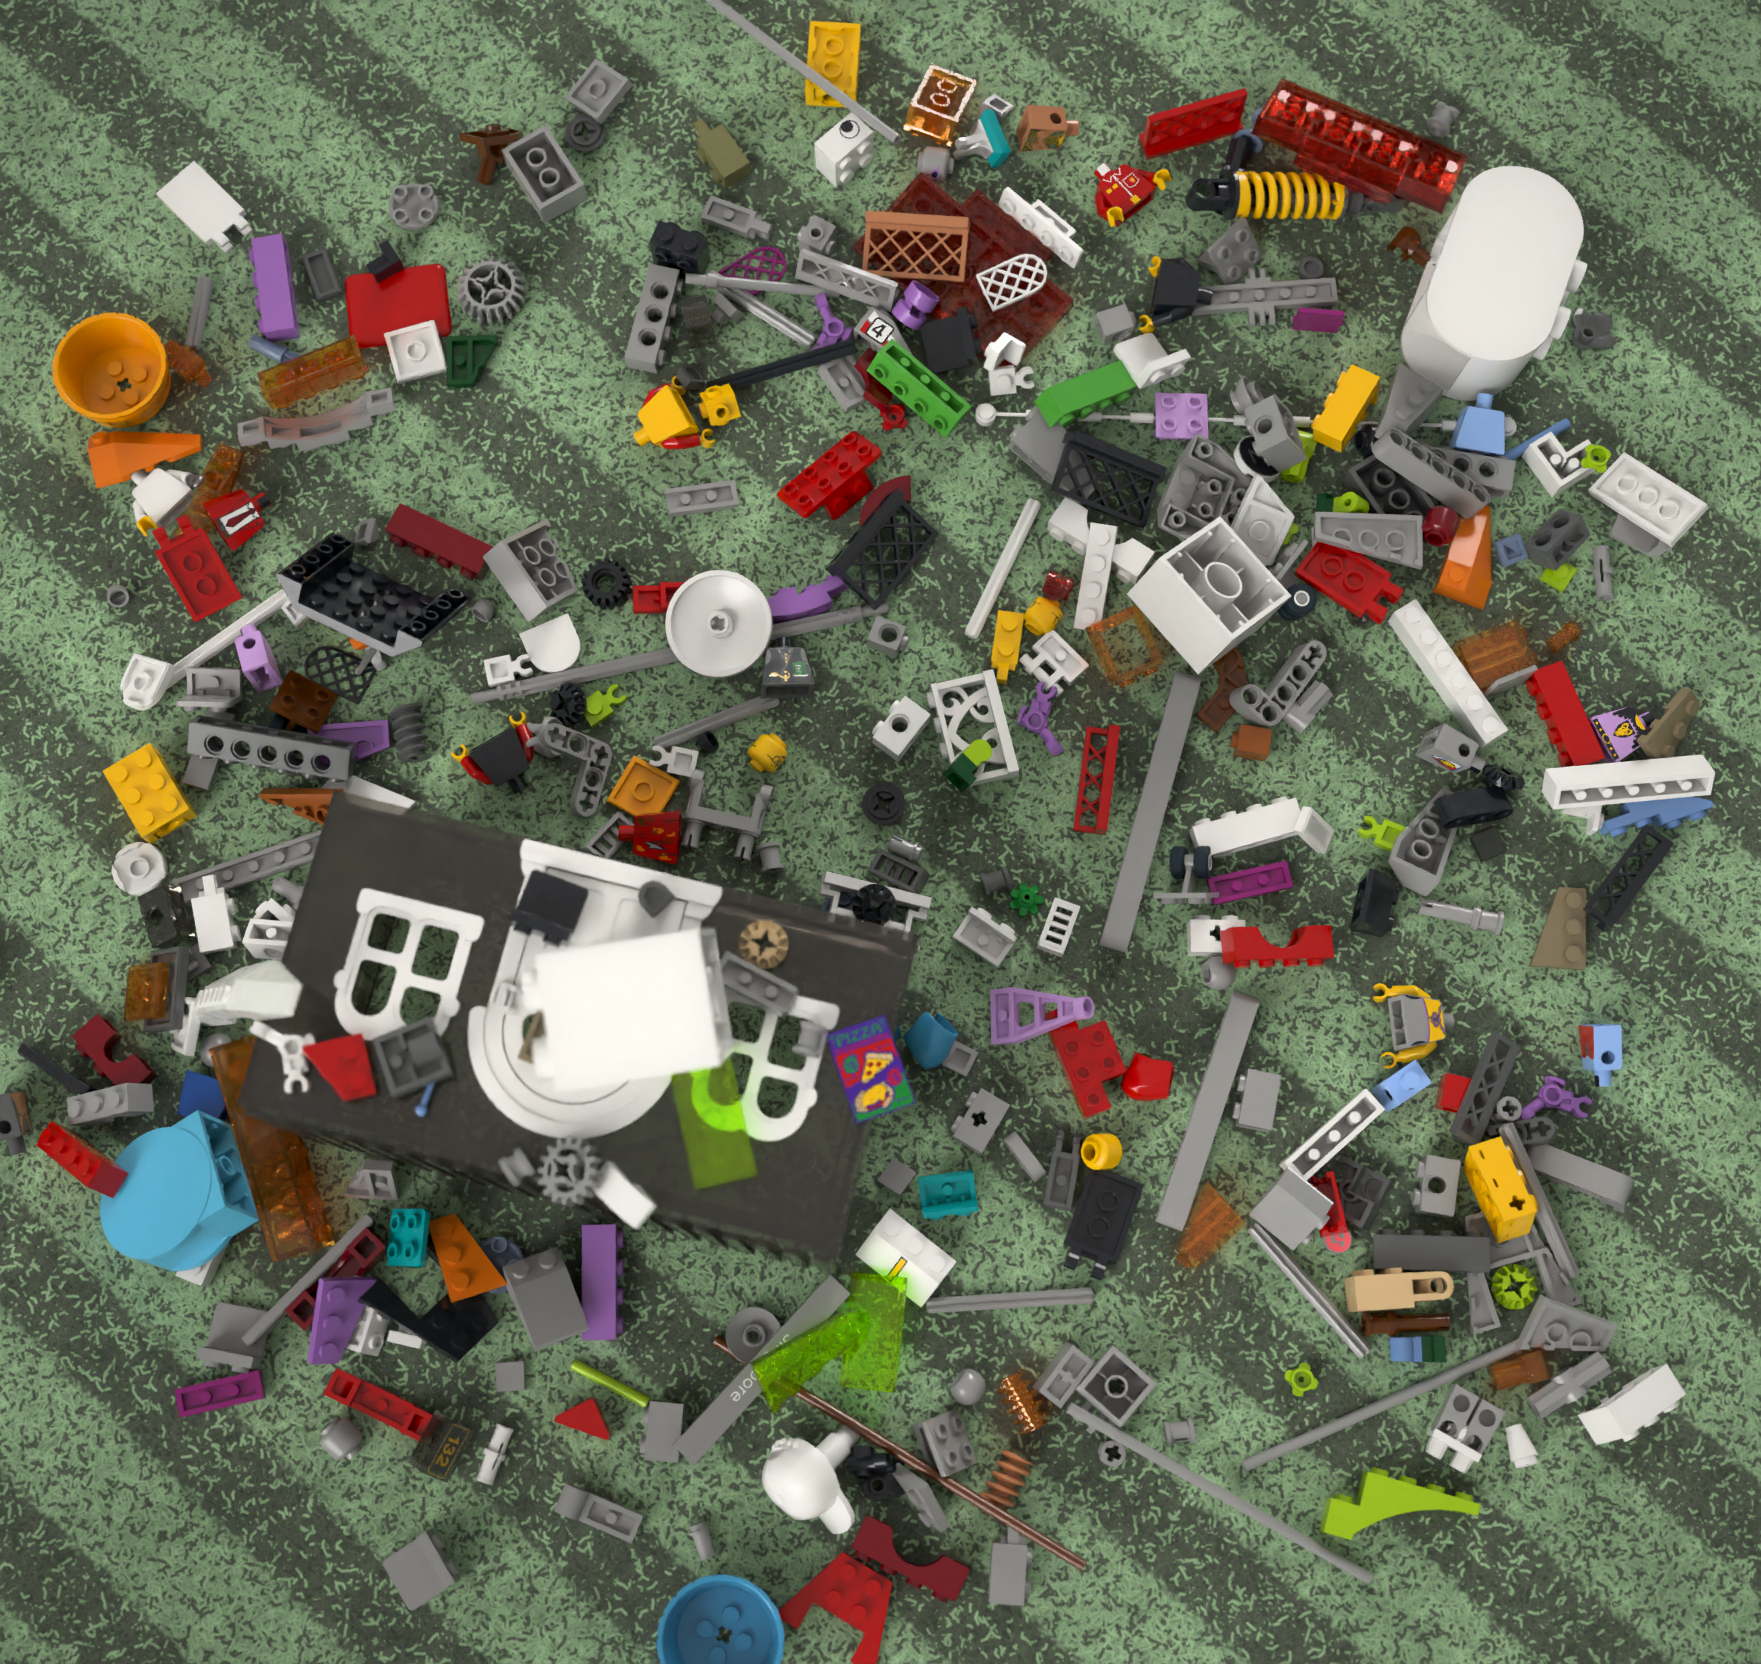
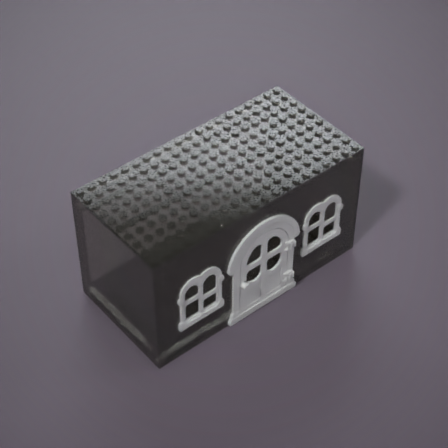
[236,790,919,1276]

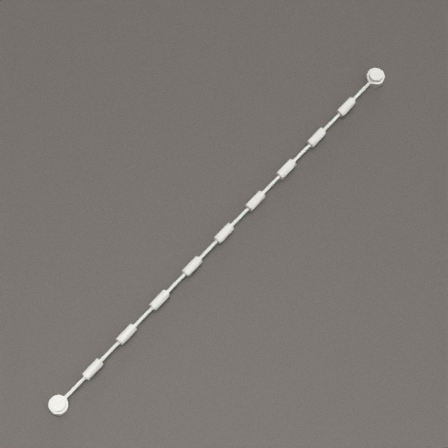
[975,403,1517,439]

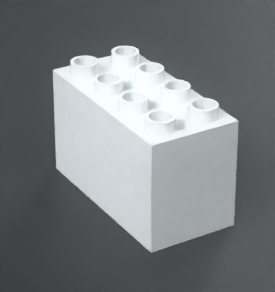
[522,928,734,1092]

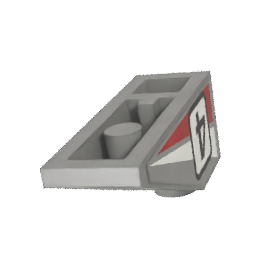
[853,306,913,356]

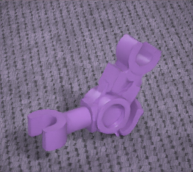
[811,292,853,365]
[1018,681,1064,756]
[1517,1076,1592,1121]

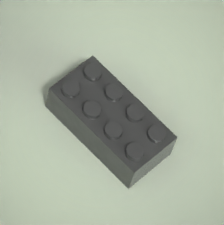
[1342,454,1436,566]

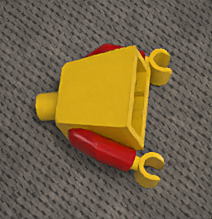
[633,375,716,450]

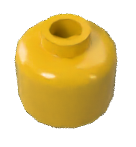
[1081,1133,1122,1170]

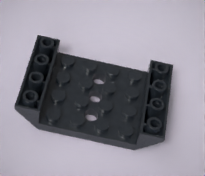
[277,533,472,657]

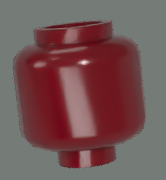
[1421,506,1460,546]

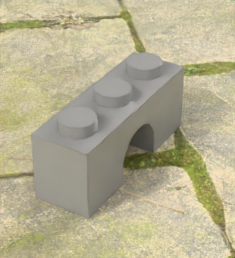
[67,1083,154,1126]

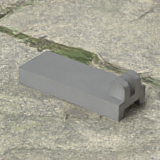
[665,480,739,517]
[720,951,800,1018]

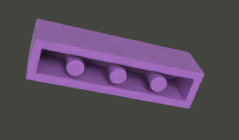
[249,234,300,342]
[582,1224,624,1340]

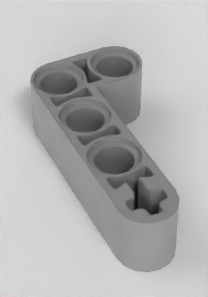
[1229,640,1327,728]
[1525,1139,1634,1213]

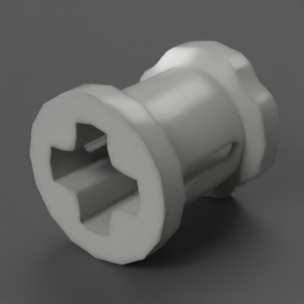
[756,841,785,874]
[792,1021,827,1059]
[1490,1096,1522,1125]
[1163,1417,1196,1447]
[1098,1440,1126,1467]

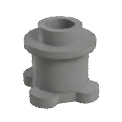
[1426,101,1460,137]

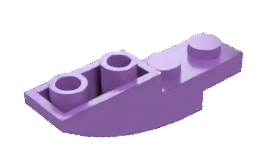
[767,573,850,624]

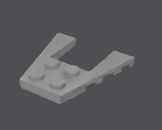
[1463,1212,1582,1334]

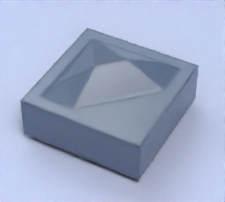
[1493,533,1529,567]

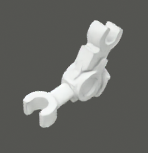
[249,1020,316,1094]

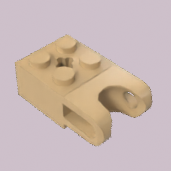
[1344,1268,1454,1312]

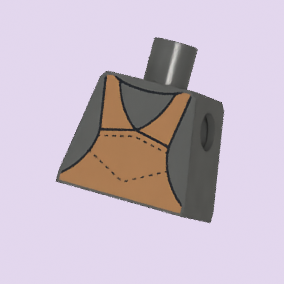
[0,1090,33,1156]

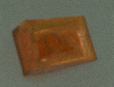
[903,64,978,147]

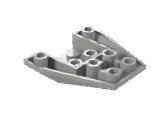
[1157,433,1252,540]

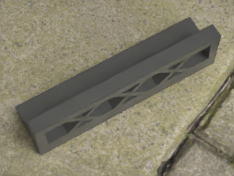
[1449,1031,1521,1146]

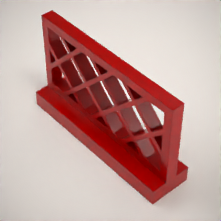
[1139,88,1248,160]

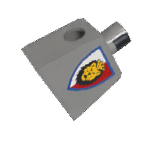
[1415,723,1485,774]

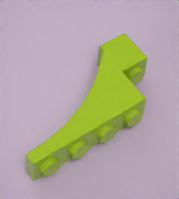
[1319,1467,1481,1540]

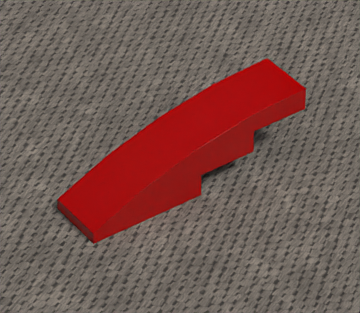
[632,579,689,614]

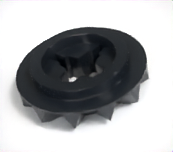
[548,683,587,726]
[1482,764,1525,791]
[862,783,905,826]
[852,884,897,928]

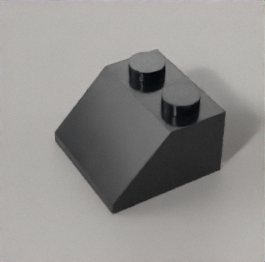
[1350,868,1399,938]

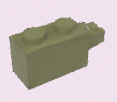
[693,118,751,189]

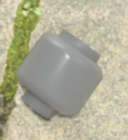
[320,1417,363,1460]

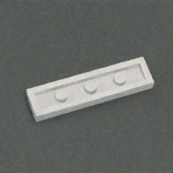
[1074,523,1118,632]

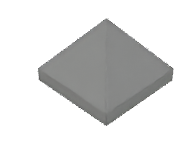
[354,518,380,547]

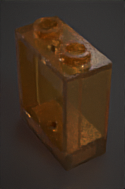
[1085,605,1164,688]

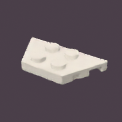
[1230,473,1295,566]

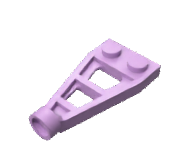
[990,987,1094,1045]

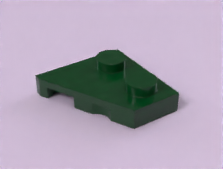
[446,335,498,388]

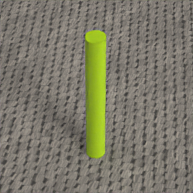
[571,1359,651,1407]

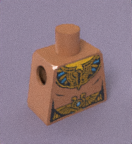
[1016,105,1079,152]

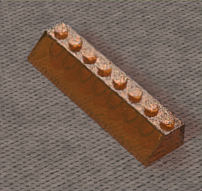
[209,1036,335,1262]

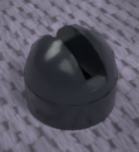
[695,731,719,754]

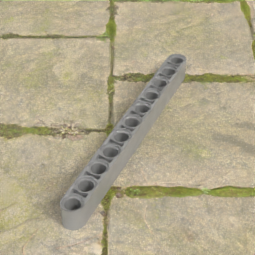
[1099,670,1202,953]

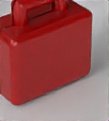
[344,263,452,349]

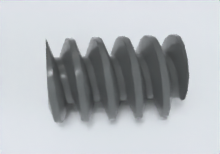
[390,703,432,763]

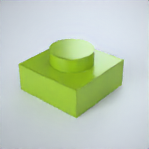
[1539,561,1577,592]

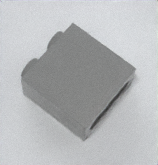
[1249,1167,1333,1250]

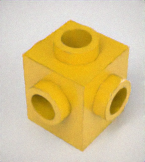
[698,384,741,426]

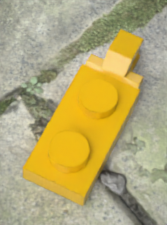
[991,610,1024,684]

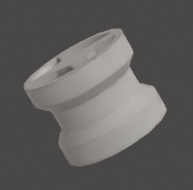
[498,1147,536,1187]

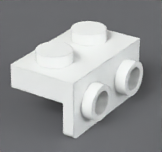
[952,907,1017,969]

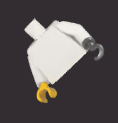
[131,468,203,537]

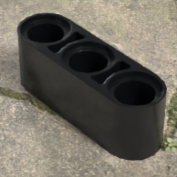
[1433,786,1514,829]

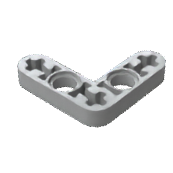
[538,723,612,817]

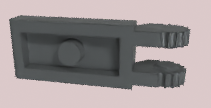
[1043,1130,1081,1211]

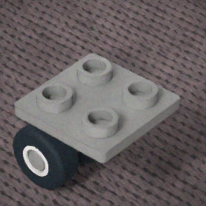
[1268,539,1316,621]
[1153,846,1219,904]

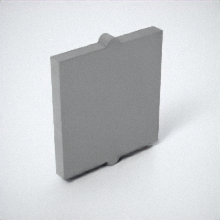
[1483,665,1538,698]

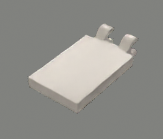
[156,161,253,254]

